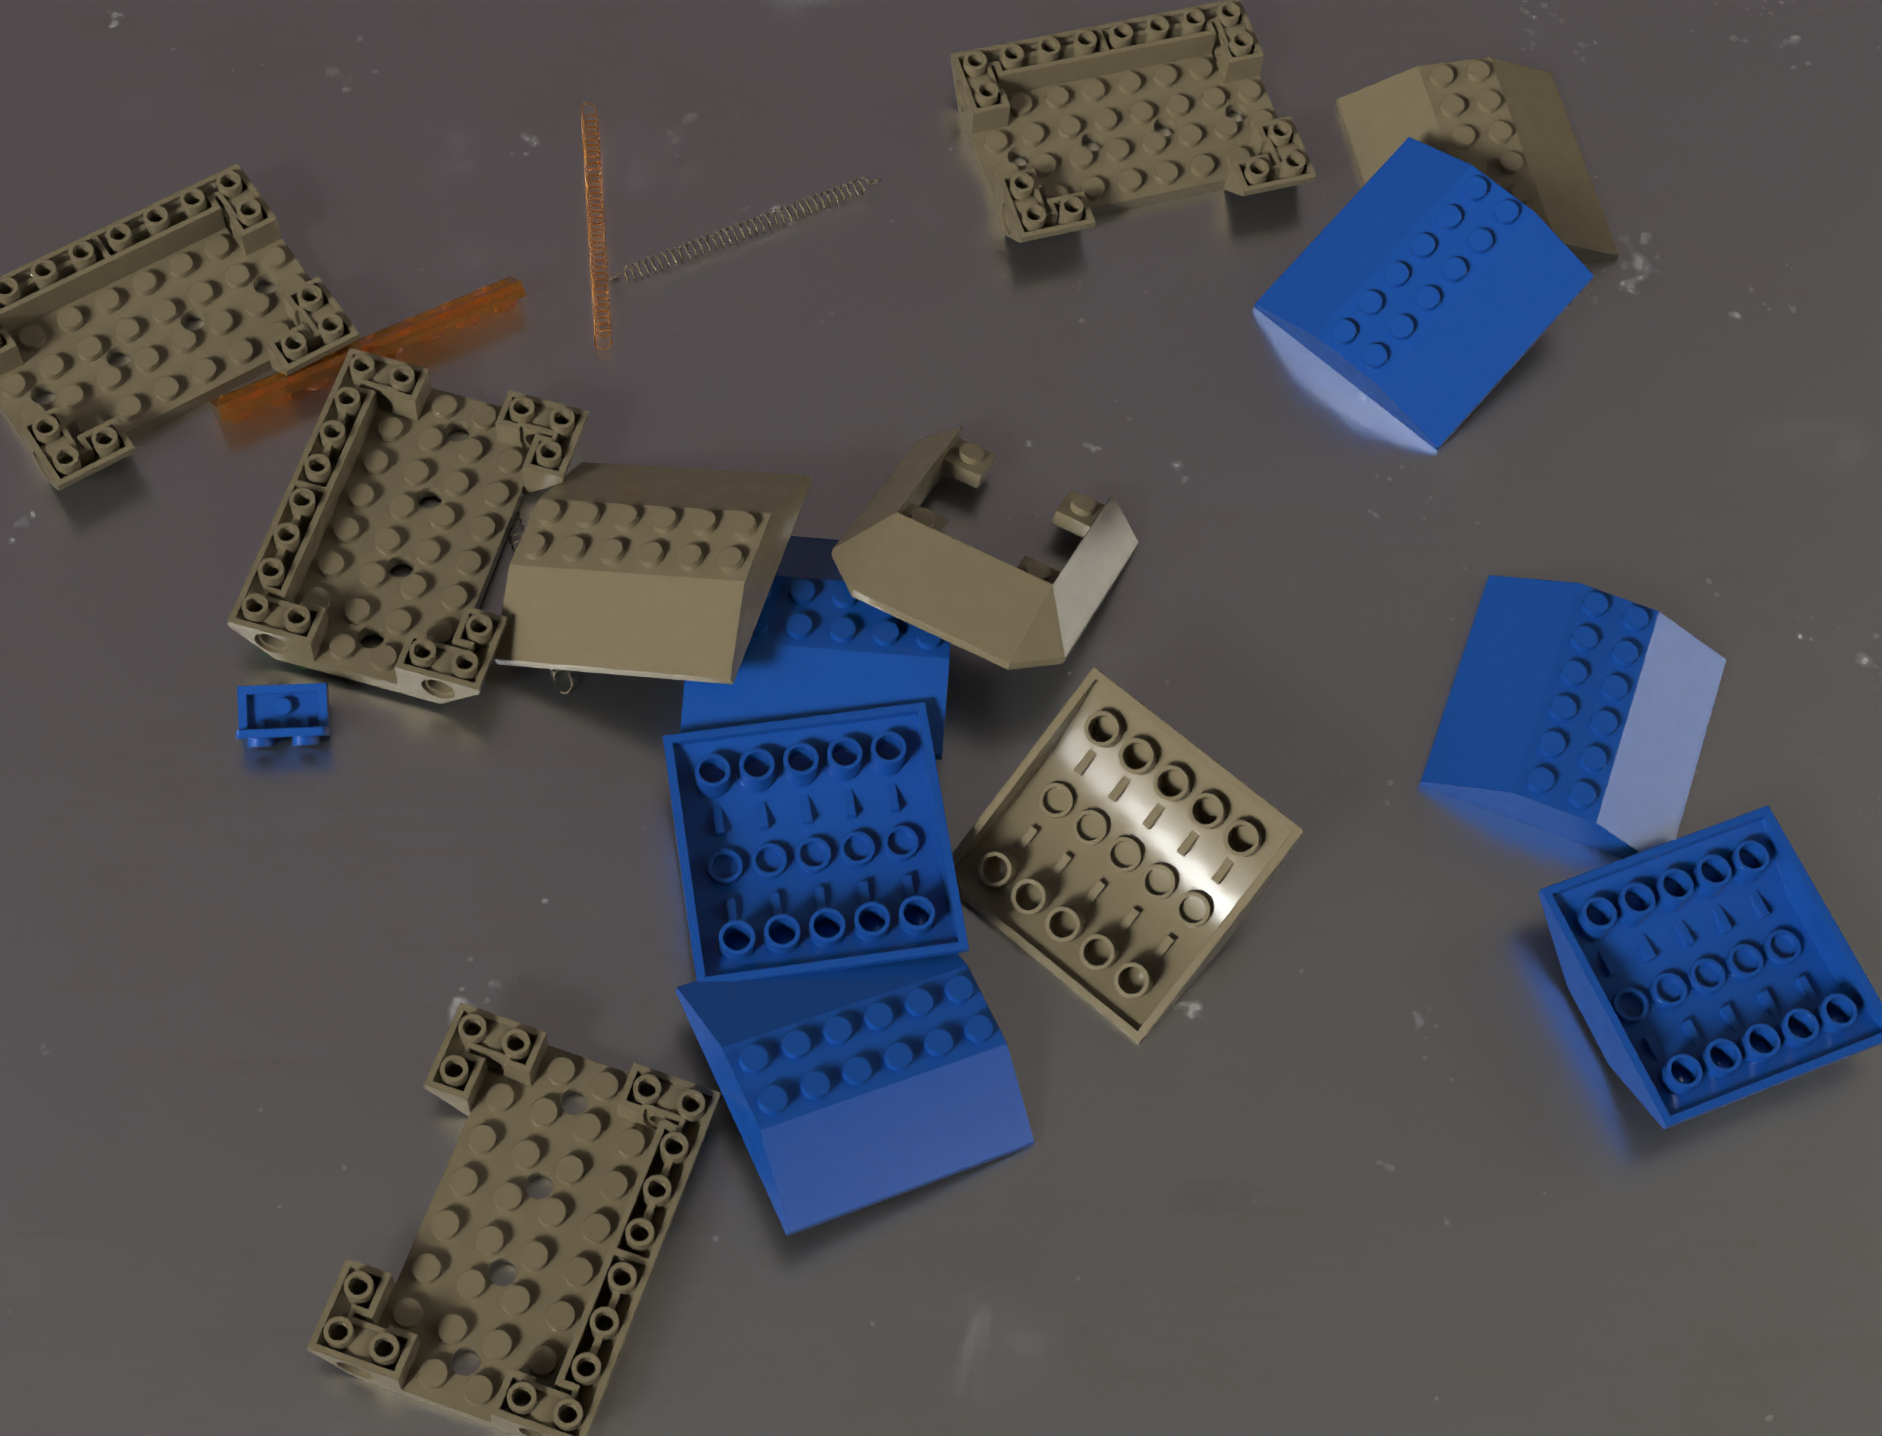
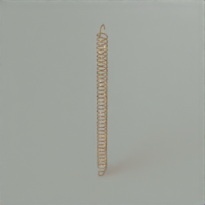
[581,103,612,350]

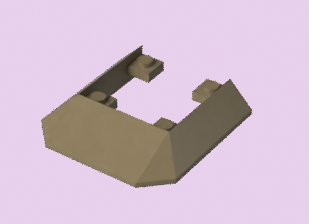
[831,426,1139,670]

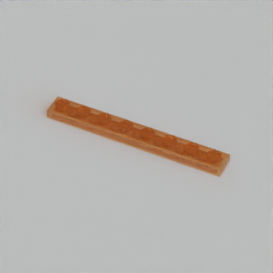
[209,276,526,424]

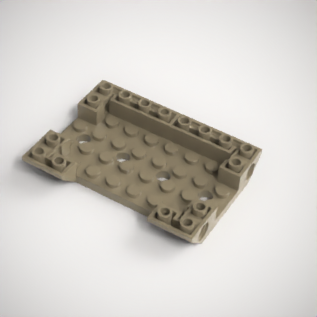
[950,0,1317,243]
[0,163,361,491]
[227,348,589,704]
[307,1002,721,1436]

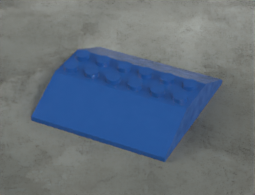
[1254,137,1594,451]
[680,536,950,760]
[1419,575,1726,859]
[663,702,969,982]
[1538,805,1882,1130]
[675,954,1034,1236]

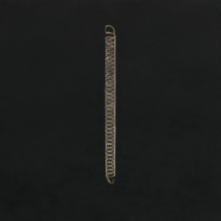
[609,176,881,283]

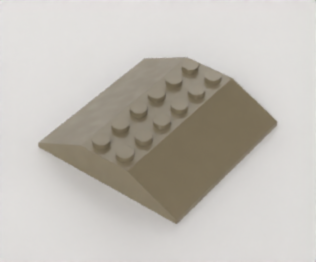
[1336,57,1619,264]
[494,462,812,684]
[952,667,1305,1044]

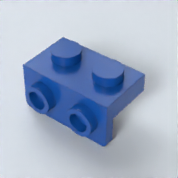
[235,683,330,747]

